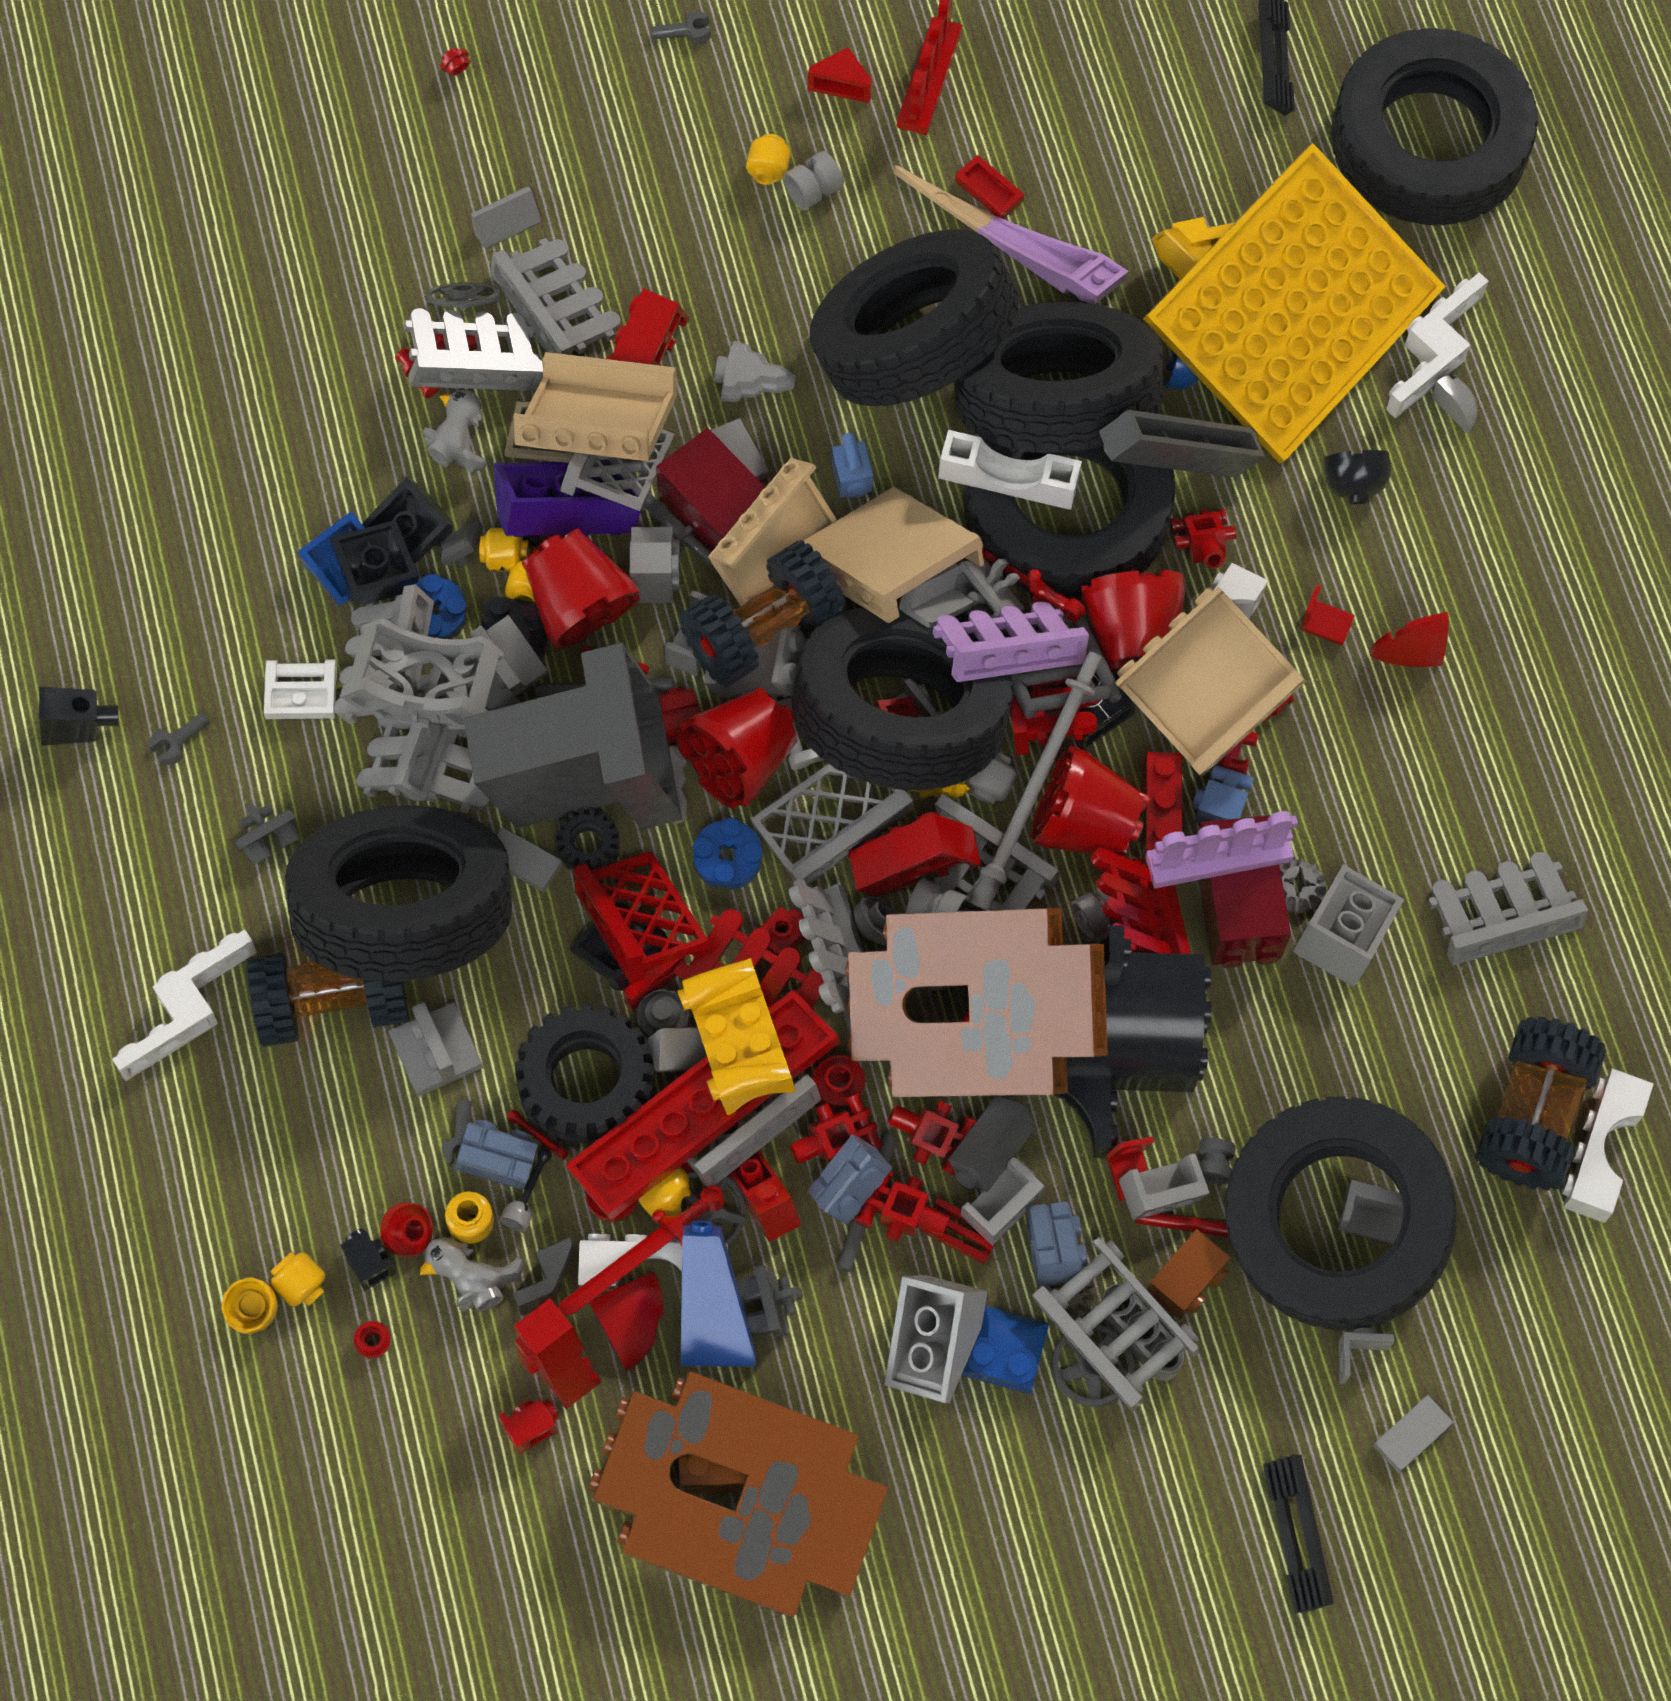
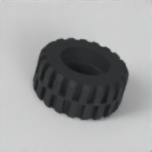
[515,1003,655,1148]

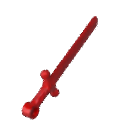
[982,549,1086,622]
[558,1185,724,1316]

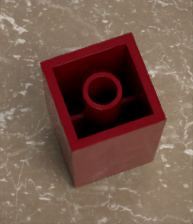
[656,427,766,552]
[1198,815,1291,968]

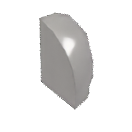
[1431,374,1478,433]

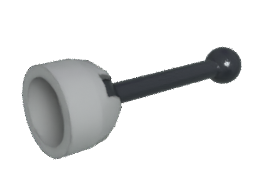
[499,1148,552,1232]

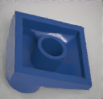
[297,511,365,606]
[962,1306,1049,1394]

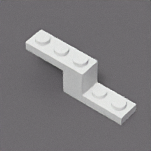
[1386,273,1489,418]
[112,930,257,1081]

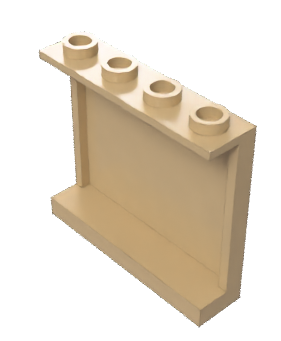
[513,352,677,461]
[708,458,837,631]
[804,487,984,623]
[1115,587,1306,776]

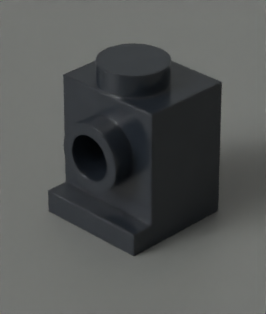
[340,1228,397,1291]

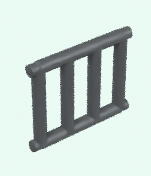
[999,614,1122,719]

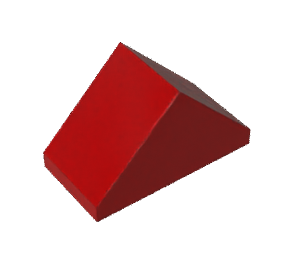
[808,47,872,103]

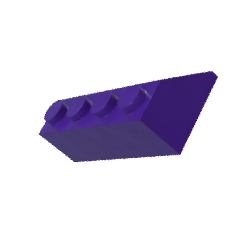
[494,461,641,537]

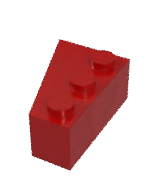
[605,288,690,366]
[849,812,981,897]
[514,1298,601,1409]

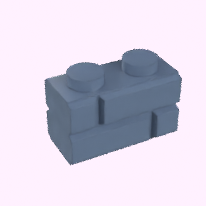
[453,1120,538,1190]
[807,1135,892,1225]
[1026,1202,1087,1287]

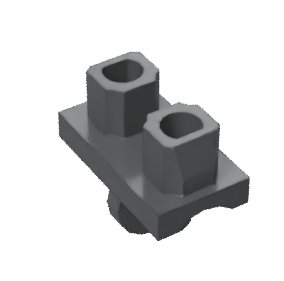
[233,802,299,865]
[739,1265,803,1337]

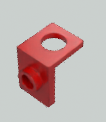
[1300,585,1355,646]
[1106,1137,1154,1201]

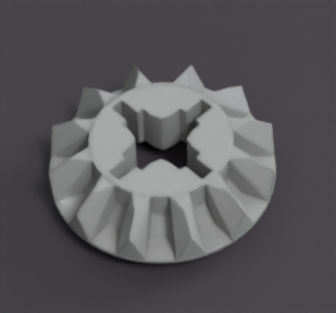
[1280,858,1327,913]

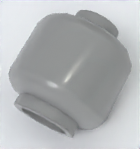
[966,752,1017,805]

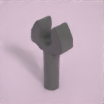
[651,11,711,45]
[148,712,210,765]
[442,1100,472,1167]

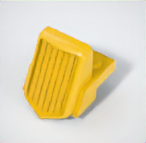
[1152,217,1235,279]

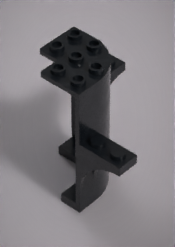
[1054,925,1212,1158]

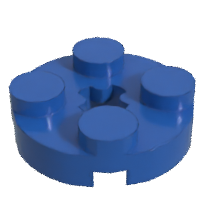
[416,574,467,639]
[693,817,762,889]

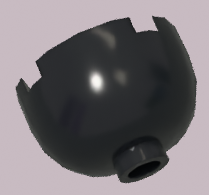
[1323,450,1391,504]

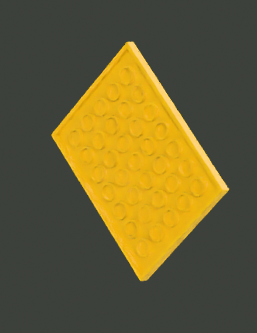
[1143,143,1446,464]

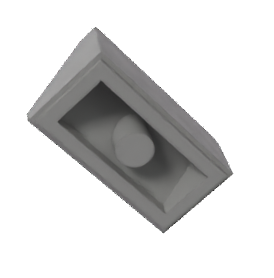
[471,187,541,248]
[647,1027,707,1072]

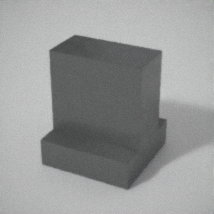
[464,642,682,830]

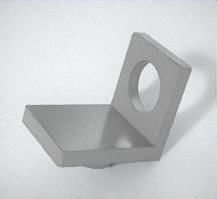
[1339,1328,1394,1384]

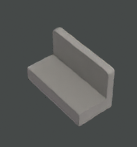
[899,563,973,628]

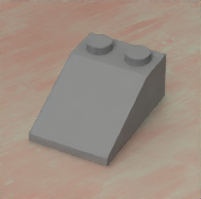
[1292,864,1404,987]
[884,1275,988,1403]

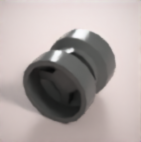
[1199,1138,1236,1184]

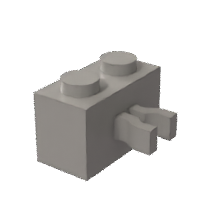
[954,559,1025,618]

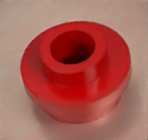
[440,47,471,77]
[353,1321,391,1358]

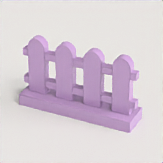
[932,602,1089,682]
[1145,811,1298,888]

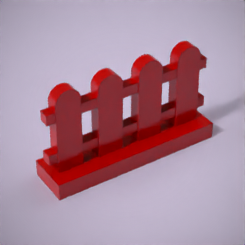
[897,0,963,135]
[1004,635,1097,755]
[1090,846,1191,954]
[674,909,824,1009]

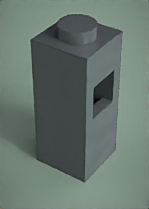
[948,1096,1036,1192]

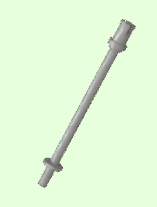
[968,651,1102,911]

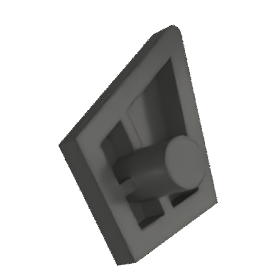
[437,520,483,567]

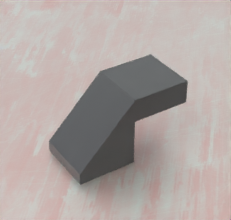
[513,1238,574,1315]

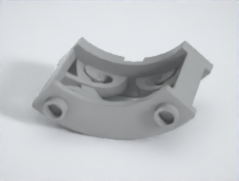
[340,618,504,730]

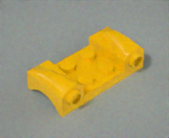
[677,958,796,1115]

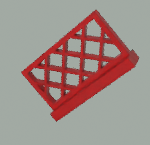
[573,851,709,984]

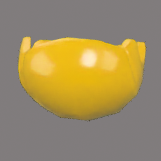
[638,1166,691,1217]
[221,1277,278,1334]

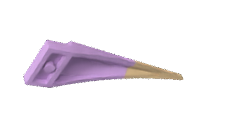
[893,165,1129,304]

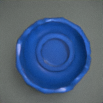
[1163,352,1199,390]

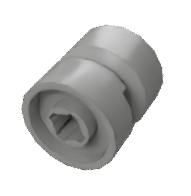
[783,151,844,211]
[905,878,969,914]
[1070,887,1117,940]

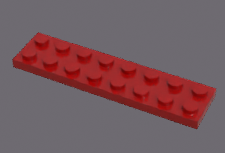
[565,989,840,1220]

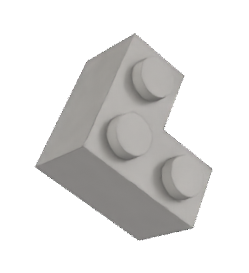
[630,527,680,603]

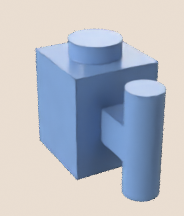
[831,433,873,498]
[1192,765,1254,824]

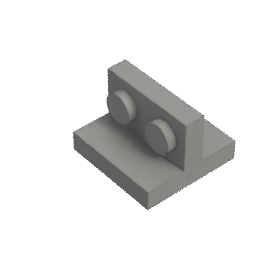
[465,615,549,711]
[388,1002,483,1097]

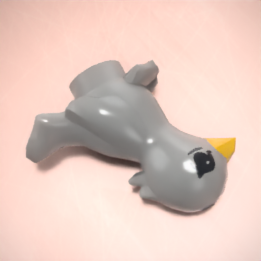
[423,389,487,474]
[420,1237,524,1312]

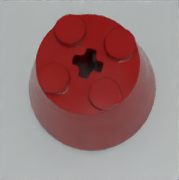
[521,528,640,650]
[1081,570,1186,672]
[676,687,797,809]
[1030,745,1149,857]

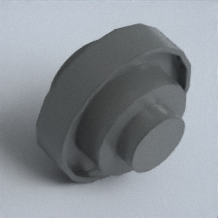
[853,896,897,945]
[636,989,689,1038]

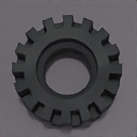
[556,808,620,871]

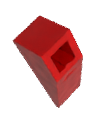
[728,1150,801,1242]

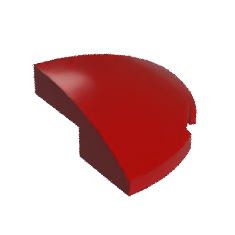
[1369,612,1449,667]
[589,1272,664,1372]

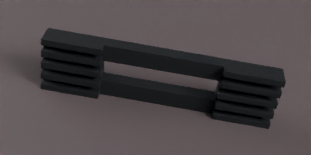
[1258,0,1295,116]
[1263,1454,1334,1613]

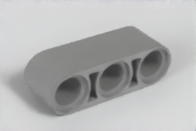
[1101,1284,1184,1381]

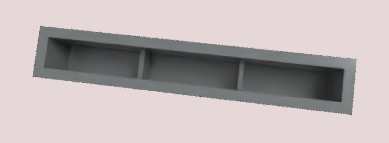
[1099,410,1265,477]

